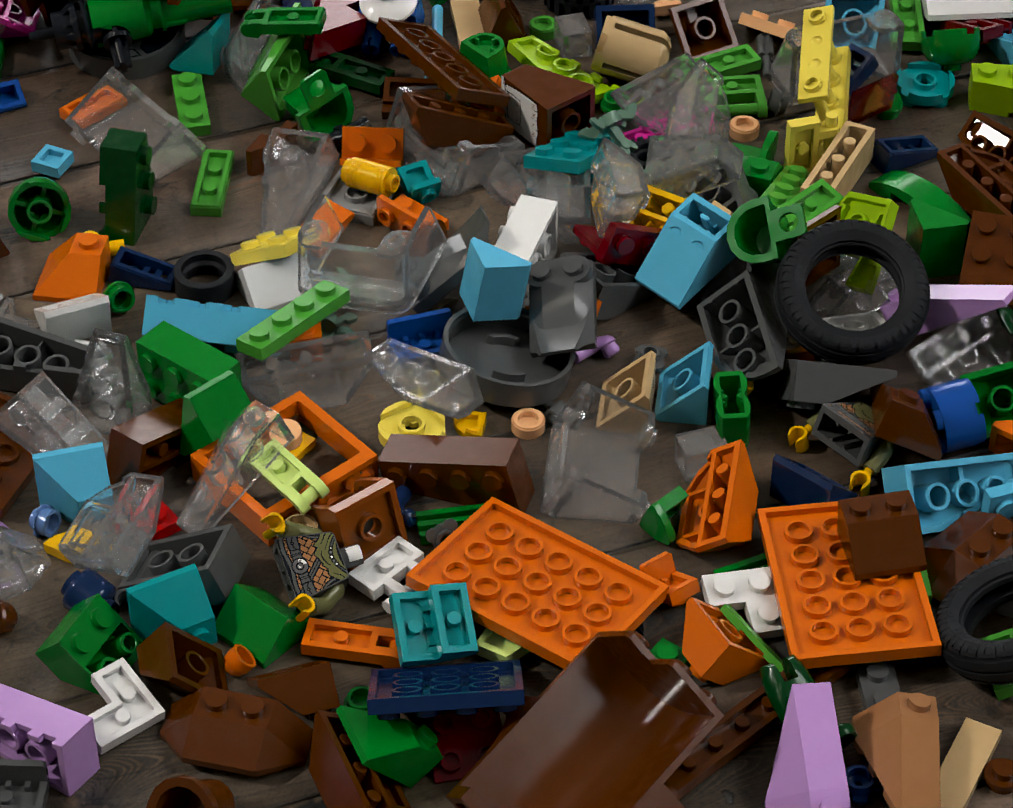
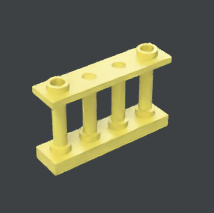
[797,5,851,147]

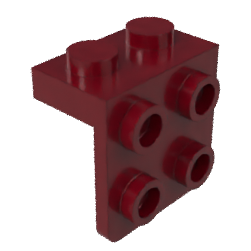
[572,221,662,269]

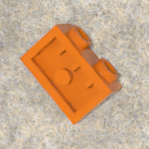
[339,126,405,168]
[376,194,449,237]

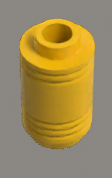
[340,157,400,197]

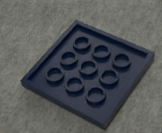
[367,659,525,720]

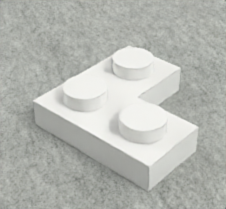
[700,566,784,639]
[88,657,165,755]

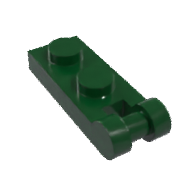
[308,52,395,95]

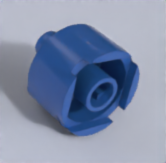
[918,378,986,455]

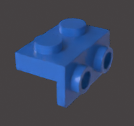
[386,308,452,370]

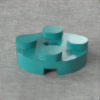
[894,61,955,108]

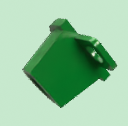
[445,32,512,104]
[283,69,354,139]
[727,195,807,265]

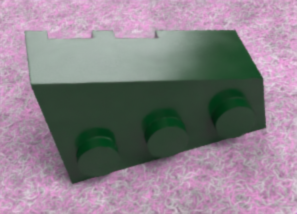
[99,128,158,246]

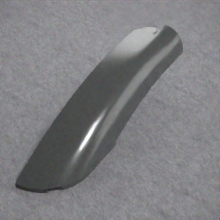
[679,153,787,381]

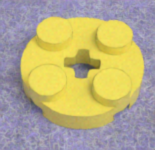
[378,400,446,447]

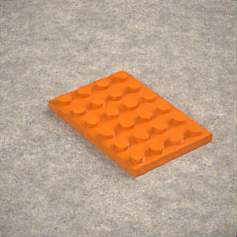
[406,497,669,669]
[757,501,942,669]

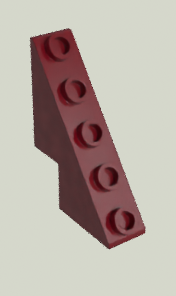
[304,0,367,61]

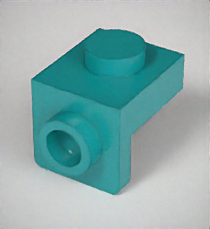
[397,159,442,204]

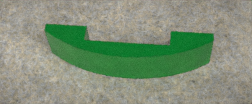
[868,170,971,221]

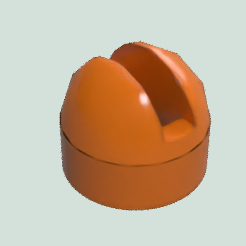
[223,644,256,677]

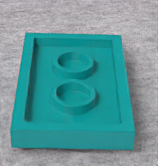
[523,130,618,174]

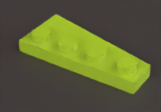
[507,35,623,104]

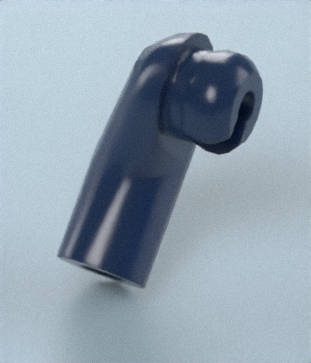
[396,485,416,528]

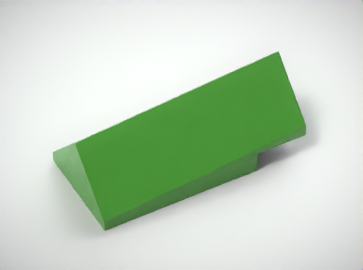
[241,2,312,121]

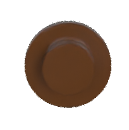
[984,758,1013,795]

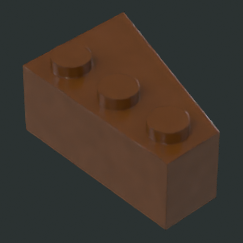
[106,398,192,505]

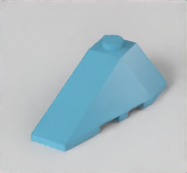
[881,452,1013,534]

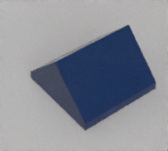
[770,454,858,506]

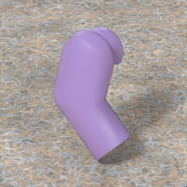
[574,335,620,364]

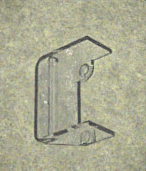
[298,194,448,315]

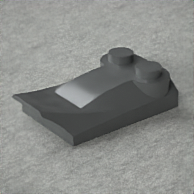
[395,206,490,314]
[528,255,597,358]

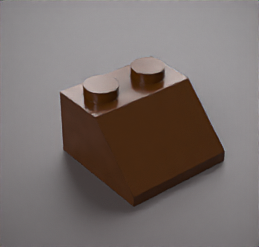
[837,490,927,581]

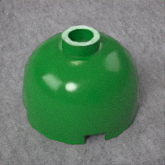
[920,27,981,72]
[7,176,71,242]

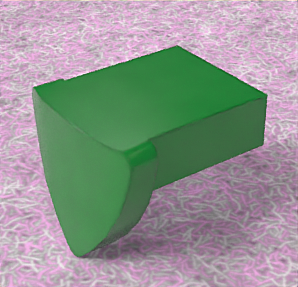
[730,130,779,161]
[639,485,689,545]

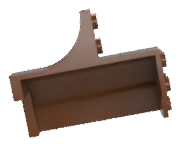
[446,631,724,808]

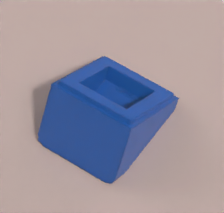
[0,78,27,113]

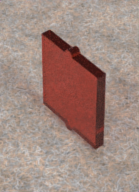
[848,72,899,123]

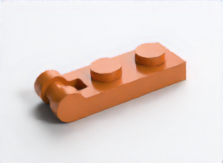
[301,618,400,668]

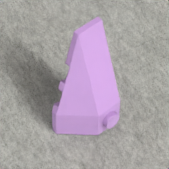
[880,284,1013,335]
[764,682,851,808]

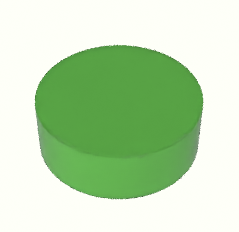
[529,15,558,41]

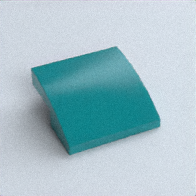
[389,582,479,668]

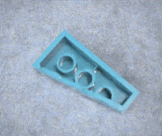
[142,294,287,358]

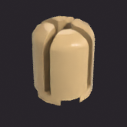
[590,15,672,88]

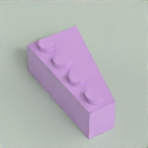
[0,683,100,798]

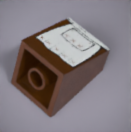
[501,64,595,150]

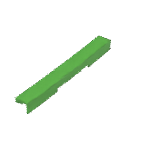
[720,604,783,672]

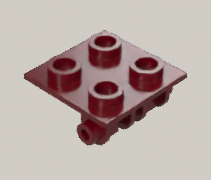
[423,707,502,784]

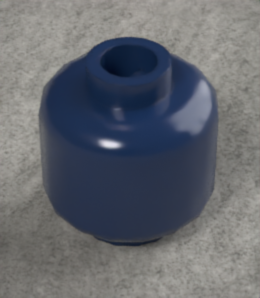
[61,569,117,611]

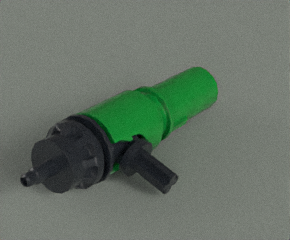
[29,0,233,73]

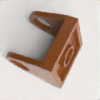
[306,477,409,572]

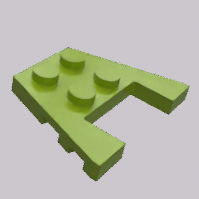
[838,191,899,295]

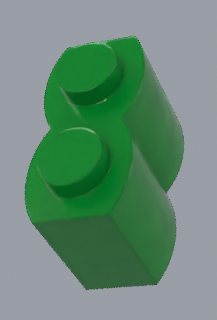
[713,371,751,447]

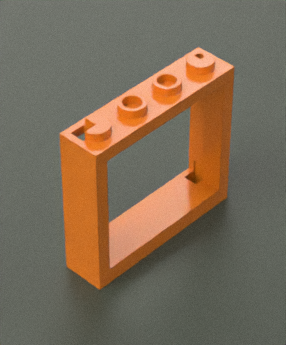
[190,391,379,546]

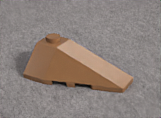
[851,692,941,808]

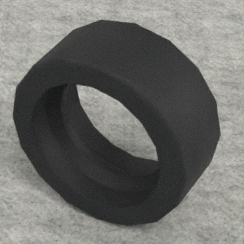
[173,250,236,304]

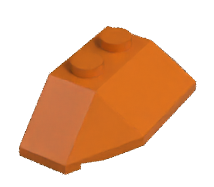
[676,439,759,553]

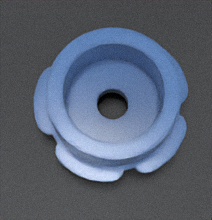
[29,504,61,538]

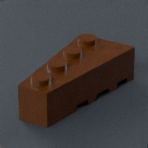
[377,434,535,513]

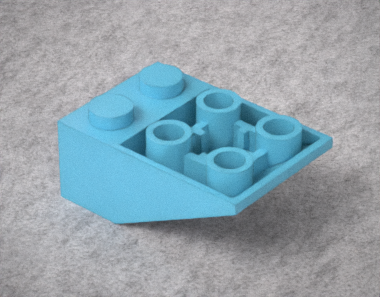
[634,192,736,310]

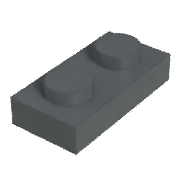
[854,661,900,710]

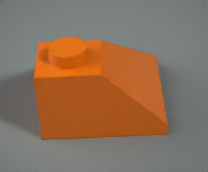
[32,232,112,303]
[682,597,769,686]

